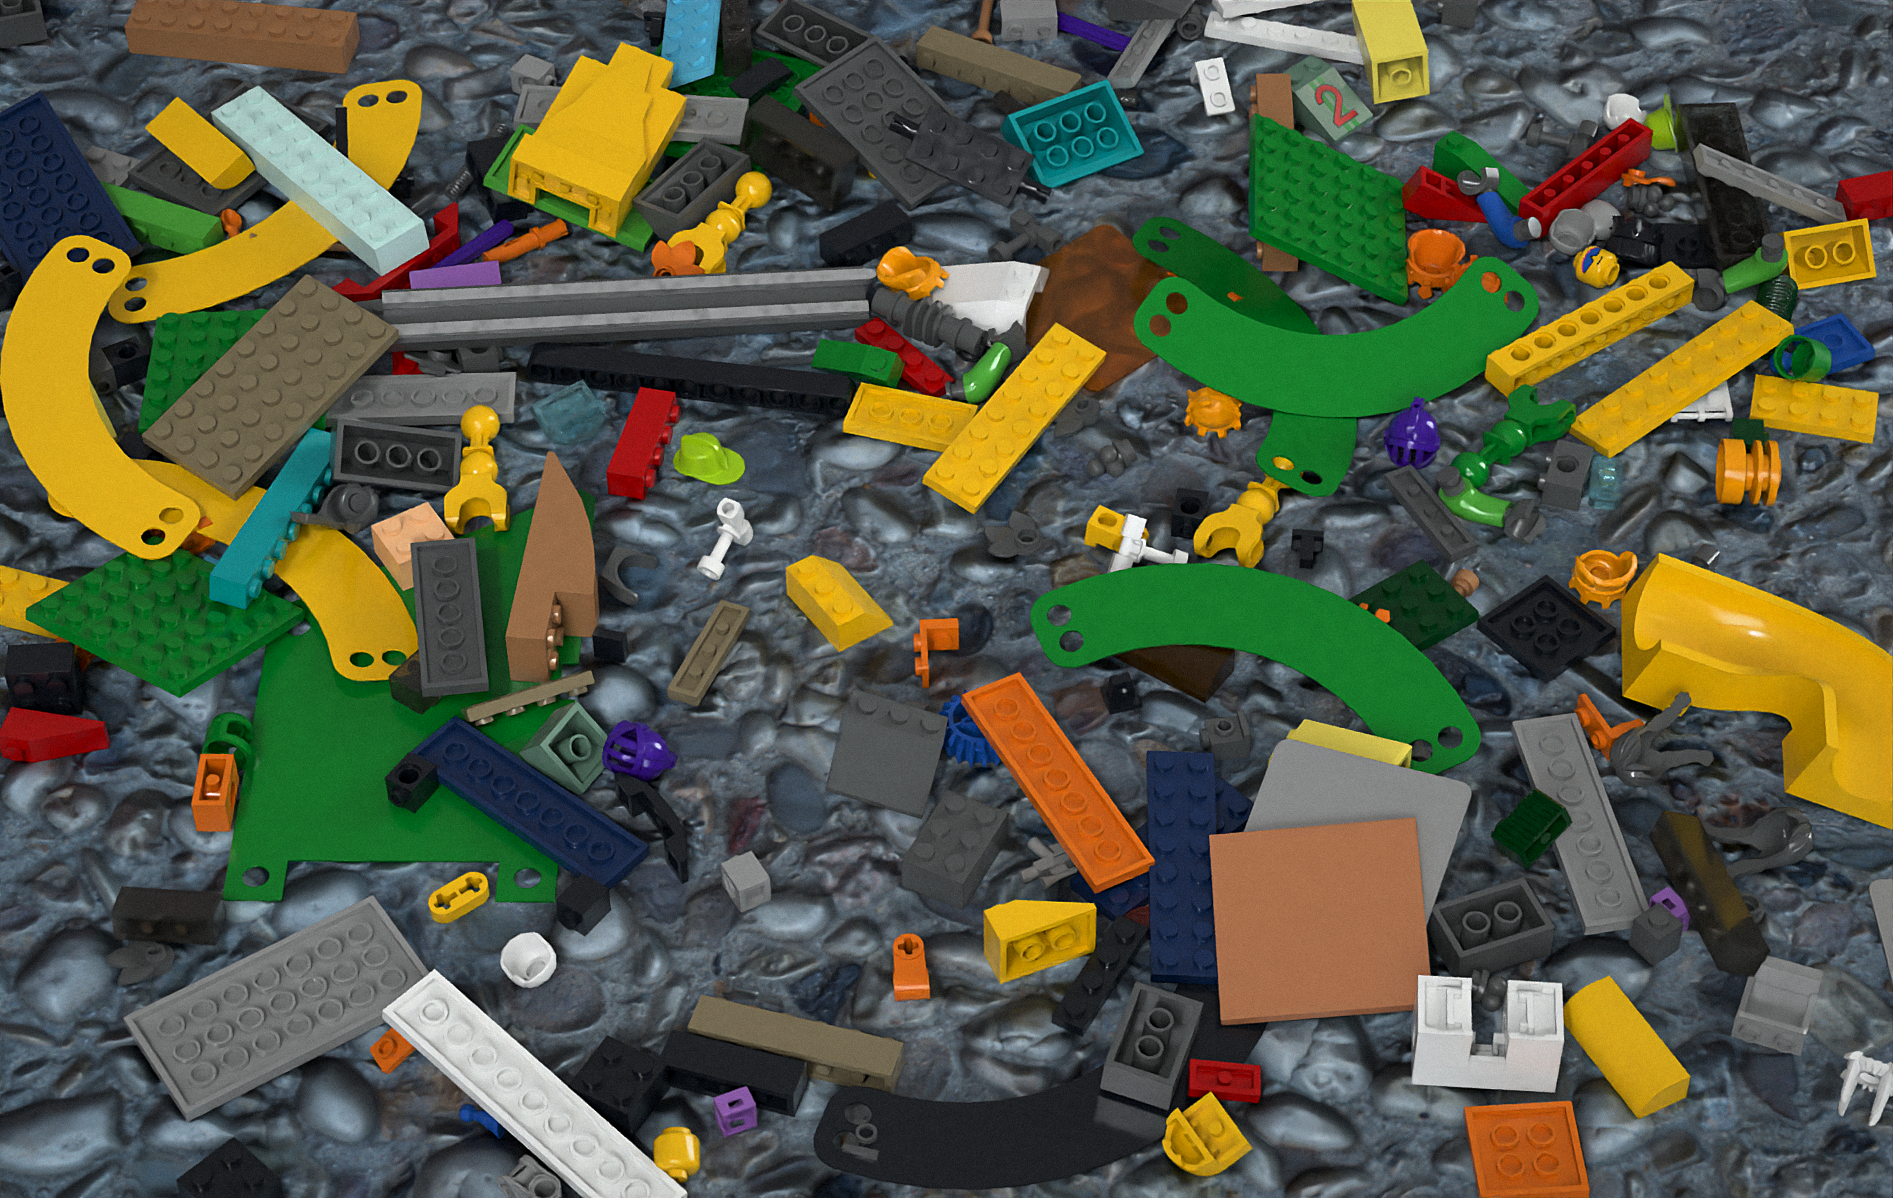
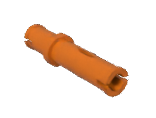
[482,218,568,265]

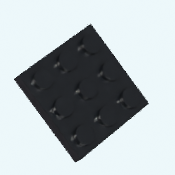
[1477,575,1616,684]

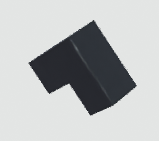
[0,262,24,312]

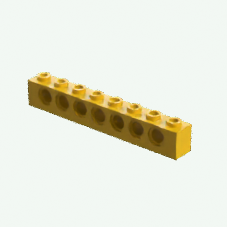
[1485,261,1695,398]

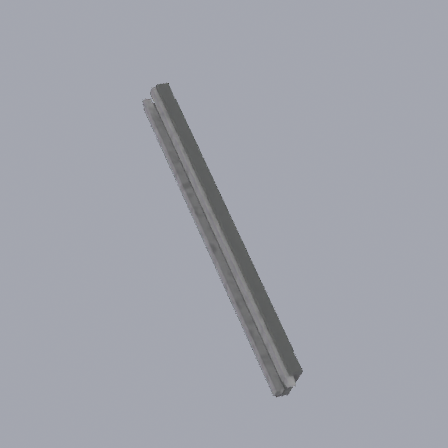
[382,266,877,353]

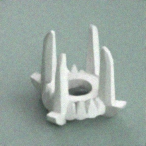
[1838,1051,1893,1126]

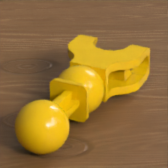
[667,171,773,274]
[444,405,511,535]
[1193,457,1304,568]

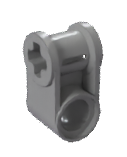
[496,1155,563,1198]

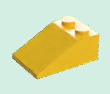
[984,900,1097,984]

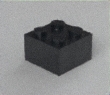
[4,642,85,716]
[568,1035,670,1140]
[176,1137,284,1198]

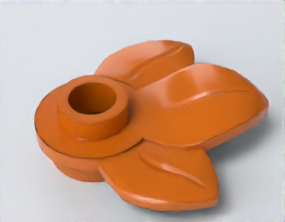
[1621,168,1675,187]
[651,240,705,277]

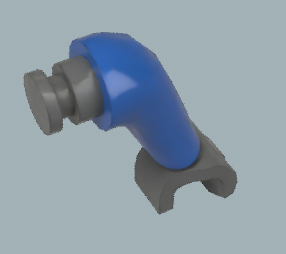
[1457,167,1541,249]

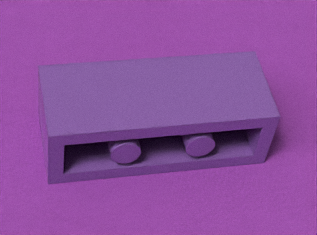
[409,260,502,289]

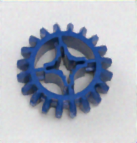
[939,687,1000,769]

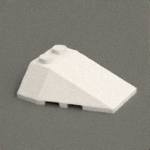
[918,261,1049,347]

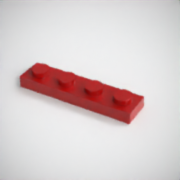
[855,317,955,398]

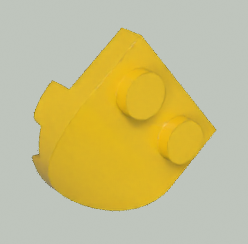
[1162,1091,1253,1176]

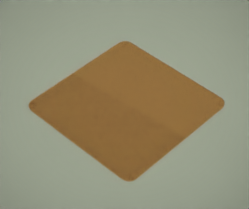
[1025,225,1187,392]

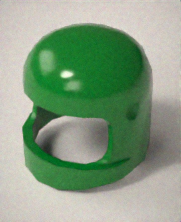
[1773,335,1832,383]
[202,712,255,771]

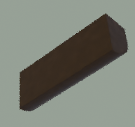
[1112,645,1235,703]

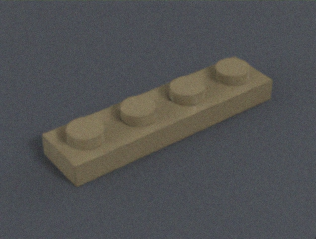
[667,600,751,707]
[461,670,595,726]

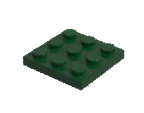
[1348,559,1479,652]

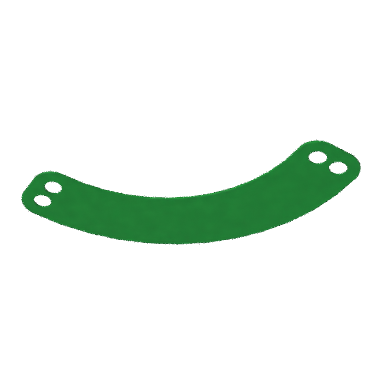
[1132,217,1357,497]
[1133,256,1539,418]
[1030,563,1481,775]

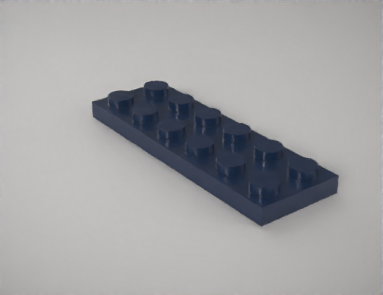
[1070,773,1254,922]

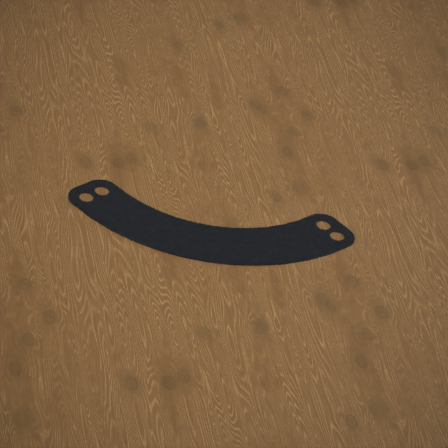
[813,983,1268,1190]

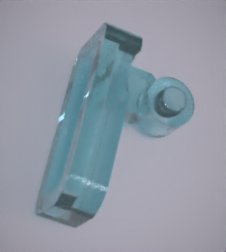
[1588,456,1623,510]

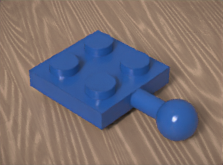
[1769,313,1876,376]

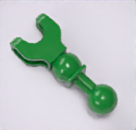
[1450,384,1577,490]

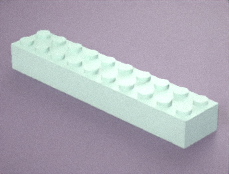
[211,85,430,276]

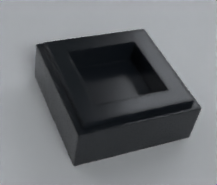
[592,627,629,663]

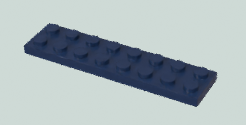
[410,715,650,890]
[1146,750,1218,985]

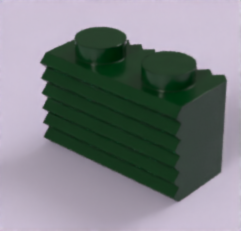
[1491,788,1572,870]

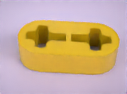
[428,872,490,924]

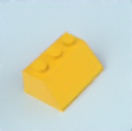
[1776,218,1877,290]
[785,554,893,652]

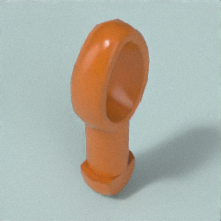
[220,209,242,239]

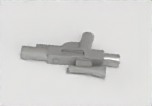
[1018,837,1077,890]

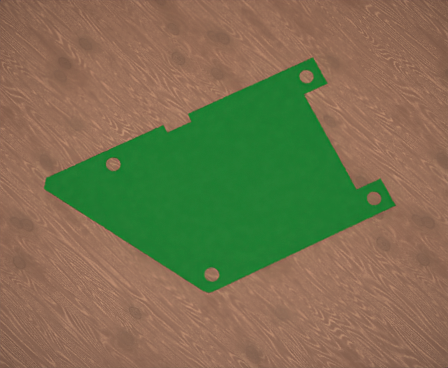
[222,489,596,903]

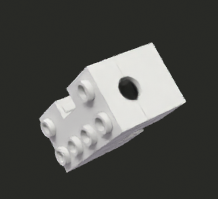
[1411,975,1564,1093]

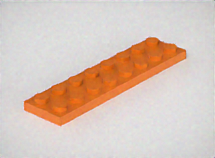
[961,672,1155,894]

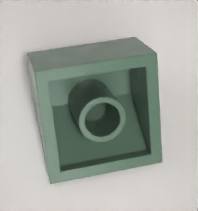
[519,701,618,795]

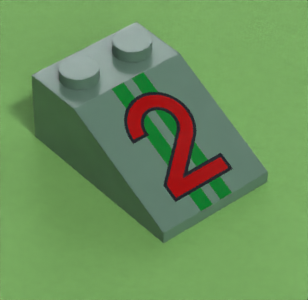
[1282,54,1373,145]

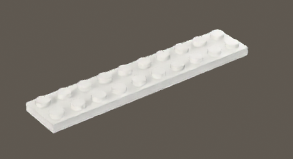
[382,969,688,1198]

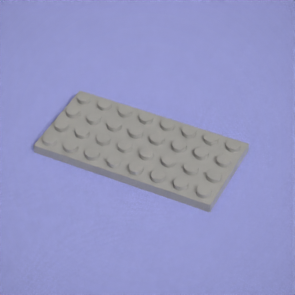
[123,895,429,1122]

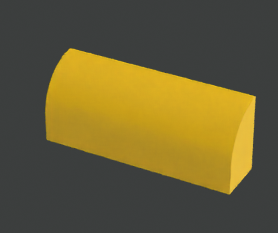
[144,97,256,190]
[1563,975,1691,1120]

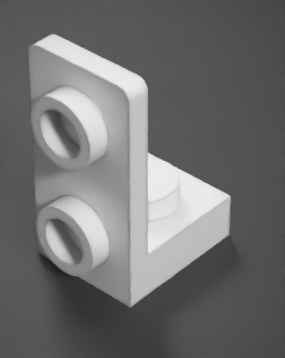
[1189,57,1235,117]

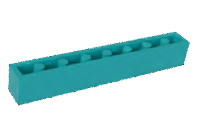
[209,427,335,609]

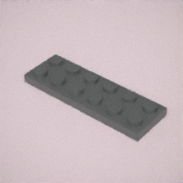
[410,537,489,697]

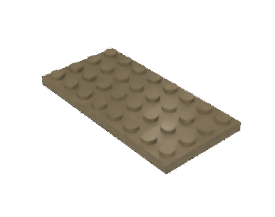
[141,274,400,501]

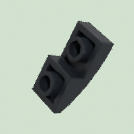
[729,56,794,107]

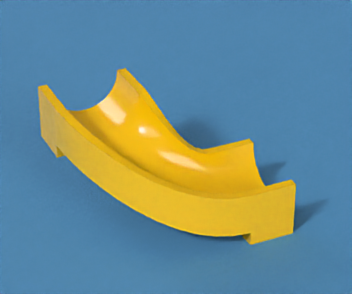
[1621,553,1893,830]

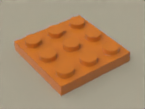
[1463,1101,1590,1198]

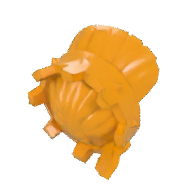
[876,246,950,300]
[1184,387,1244,439]
[1568,550,1638,609]

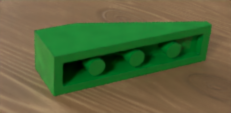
[1432,130,1531,216]

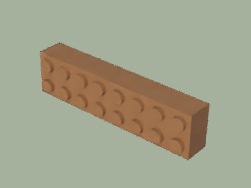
[125,0,360,74]
[1248,74,1299,271]

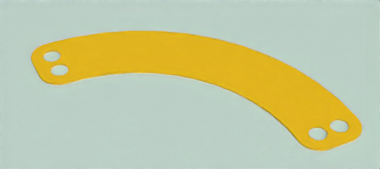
[108,80,422,324]
[0,235,200,560]
[47,459,420,681]

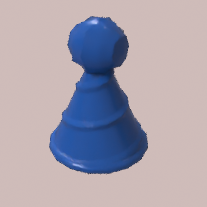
[458,1103,506,1138]

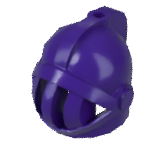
[1384,396,1441,470]
[602,720,678,782]

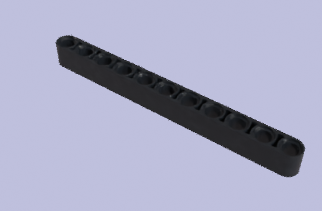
[525,342,856,416]

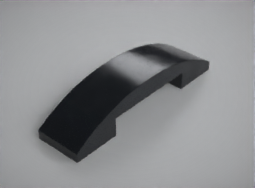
[614,772,689,884]

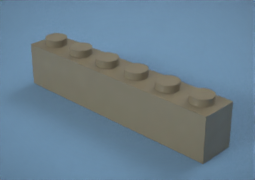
[916,25,1082,106]
[687,995,904,1094]

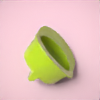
[1644,93,1678,153]
[673,432,745,485]

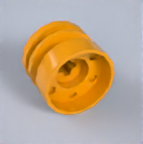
[1715,438,1781,506]

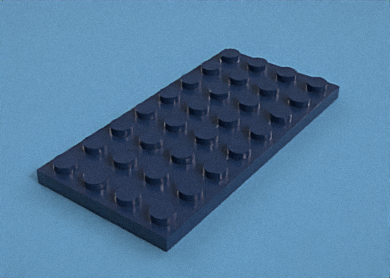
[0,91,143,286]

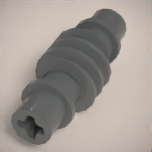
[871,287,988,356]

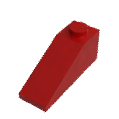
[1402,165,1488,223]
[0,707,111,763]

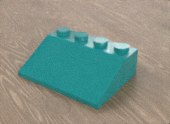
[1000,79,1145,189]

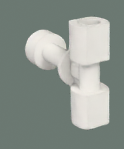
[697,498,753,580]
[1107,513,1188,573]

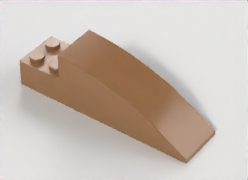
[505,451,600,683]

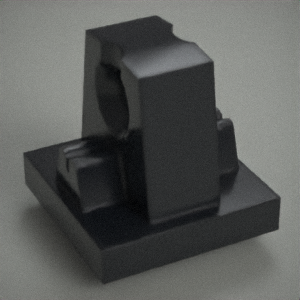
[643,11,666,47]
[1291,529,1324,569]
[1100,672,1141,715]

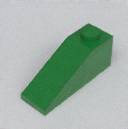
[810,339,905,389]

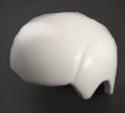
[1603,93,1647,131]
[500,932,556,988]

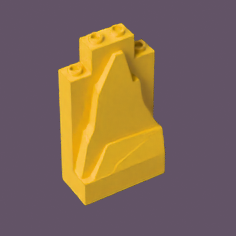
[507,42,687,238]

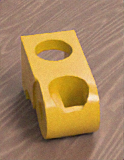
[1084,505,1149,552]

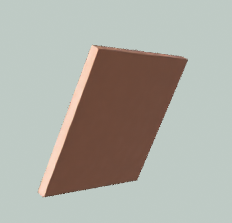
[1209,818,1431,1026]

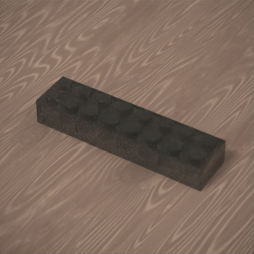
[1674,102,1773,284]

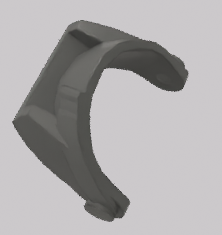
[599,547,658,605]

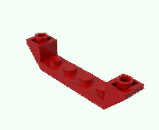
[331,202,461,302]

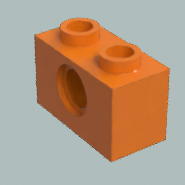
[191,754,239,832]

